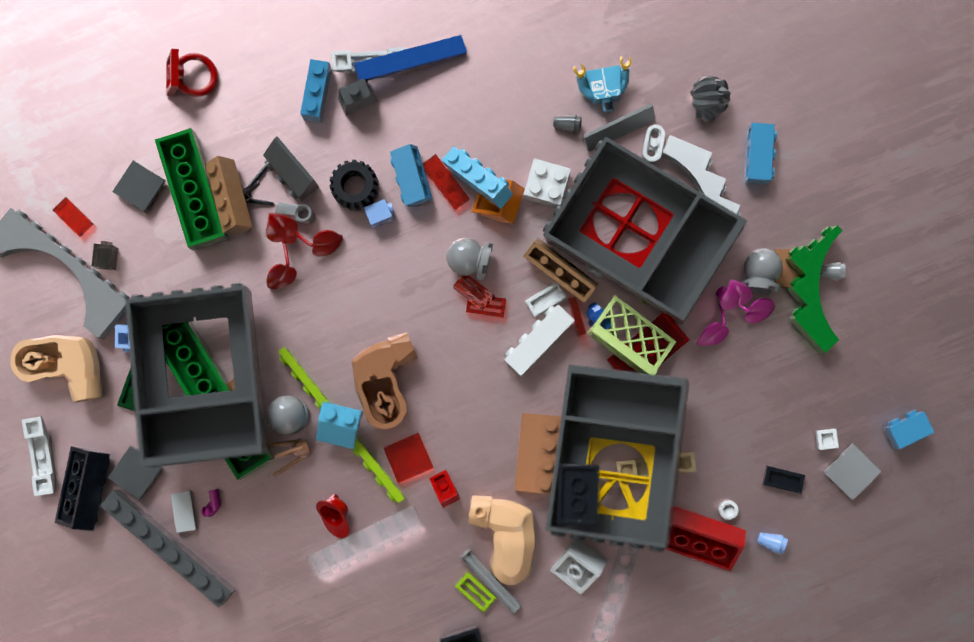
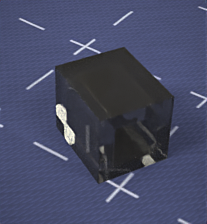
[91,241,118,270]

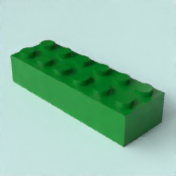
[155,128,229,251]

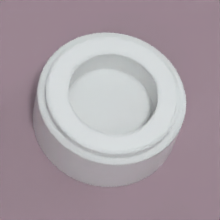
[718,500,739,520]

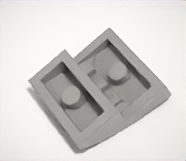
[824,443,881,500]

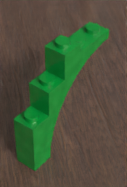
[785,225,843,353]

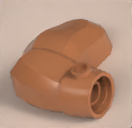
[352,332,418,430]

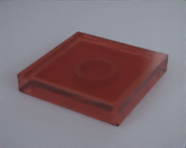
[383,432,434,483]

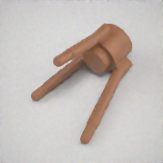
[268,438,311,477]

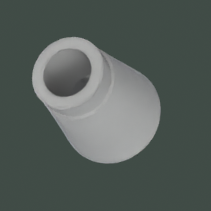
[820,262,846,281]

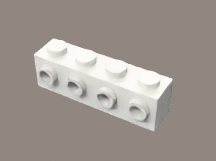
[504,305,575,377]

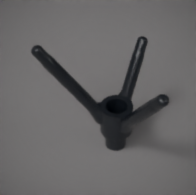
[243,164,274,206]

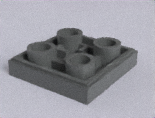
[112,160,166,213]
[108,446,163,500]

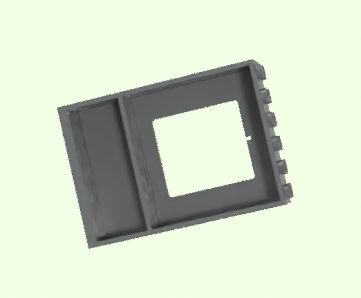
[125,283,268,468]

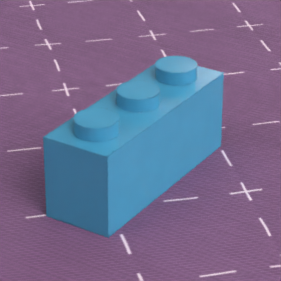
[300,59,332,123]
[745,123,777,184]
[390,144,433,207]

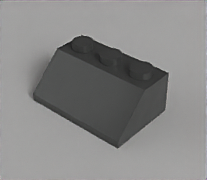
[263,136,319,201]

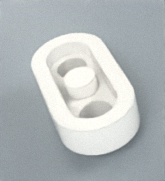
[642,125,665,163]

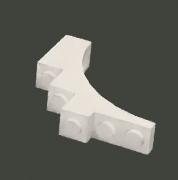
[661,135,741,216]

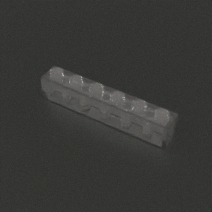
[306,505,424,579]

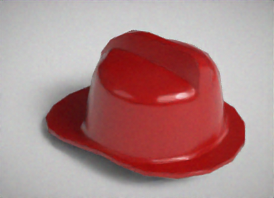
[316,494,350,538]

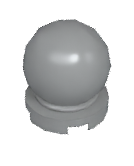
[446,238,493,281]
[741,248,783,294]
[267,395,309,435]

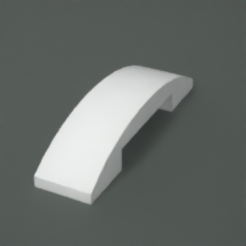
[331,47,406,73]
[22,416,55,496]

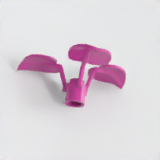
[696,280,776,346]

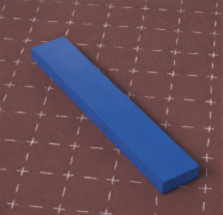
[354,35,467,81]

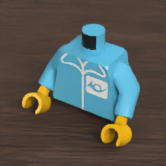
[573,56,632,113]

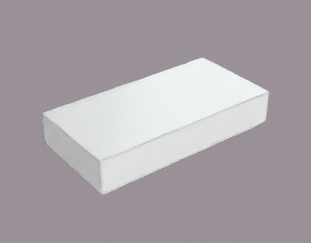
[525,282,567,318]
[171,491,197,533]

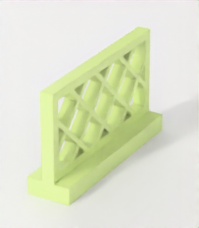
[586,295,676,375]

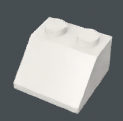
[550,539,608,594]

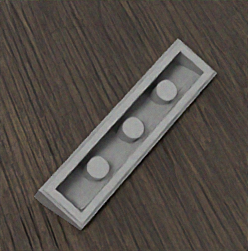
[582,104,655,152]

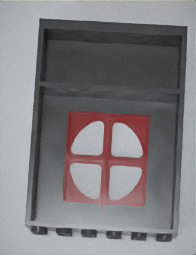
[543,136,747,325]

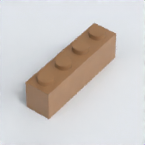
[205,156,253,236]
[523,238,598,303]

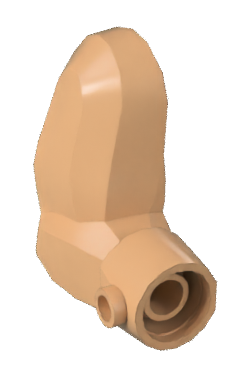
[10,335,102,402]
[468,495,535,585]

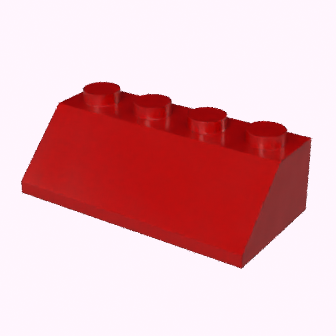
[664,506,746,572]

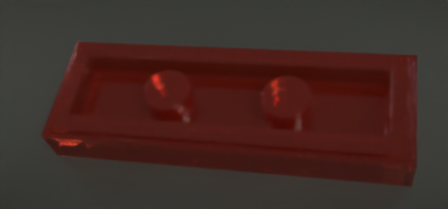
[423,154,470,210]

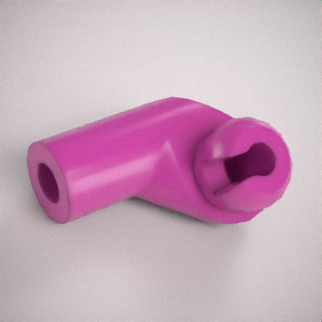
[201,489,221,517]

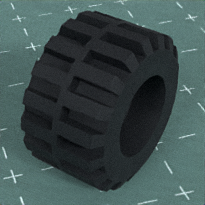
[329,160,379,211]

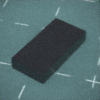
[762,466,805,494]

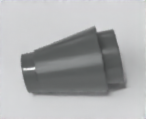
[553,114,582,133]

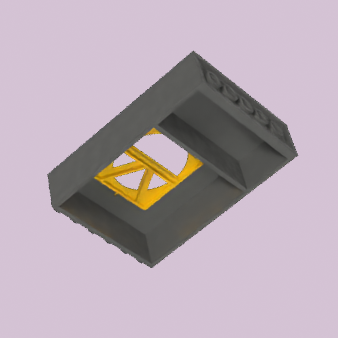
[546,365,690,552]

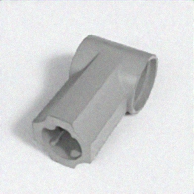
[275,202,315,225]

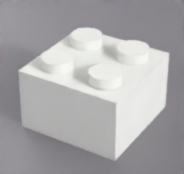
[523,158,571,208]

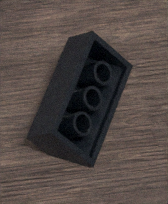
[54,446,110,531]

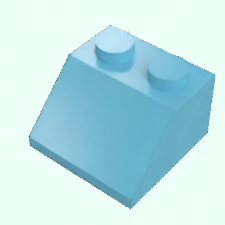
[316,402,364,449]

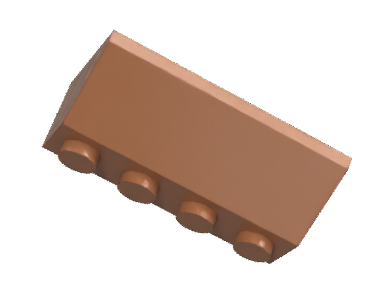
[515,413,561,495]

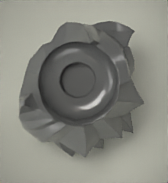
[690,76,731,122]

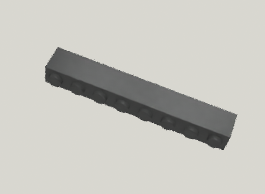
[100,490,236,607]

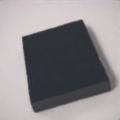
[557,464,600,526]

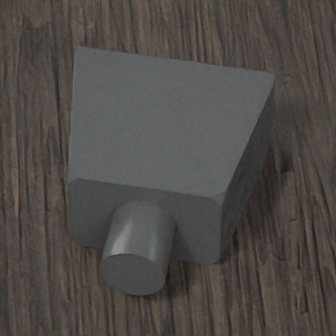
[338,79,378,116]

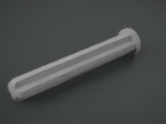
[459,548,521,613]

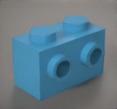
[883,410,935,449]

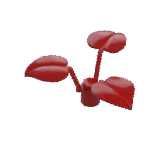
[266,213,343,289]

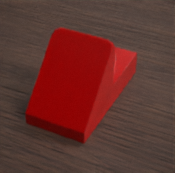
[429,470,460,508]

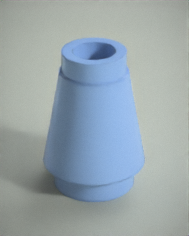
[757,532,788,554]

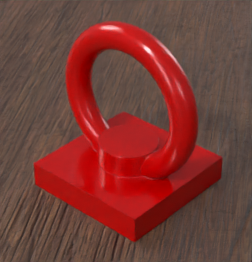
[166,48,218,97]

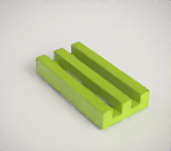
[455,571,497,613]

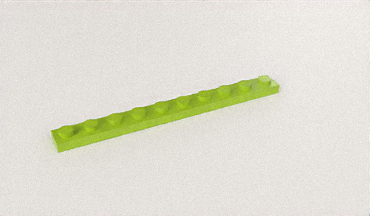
[278,347,406,503]

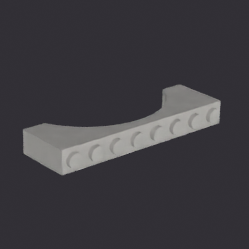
[0,208,130,339]

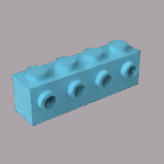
[441,146,513,209]

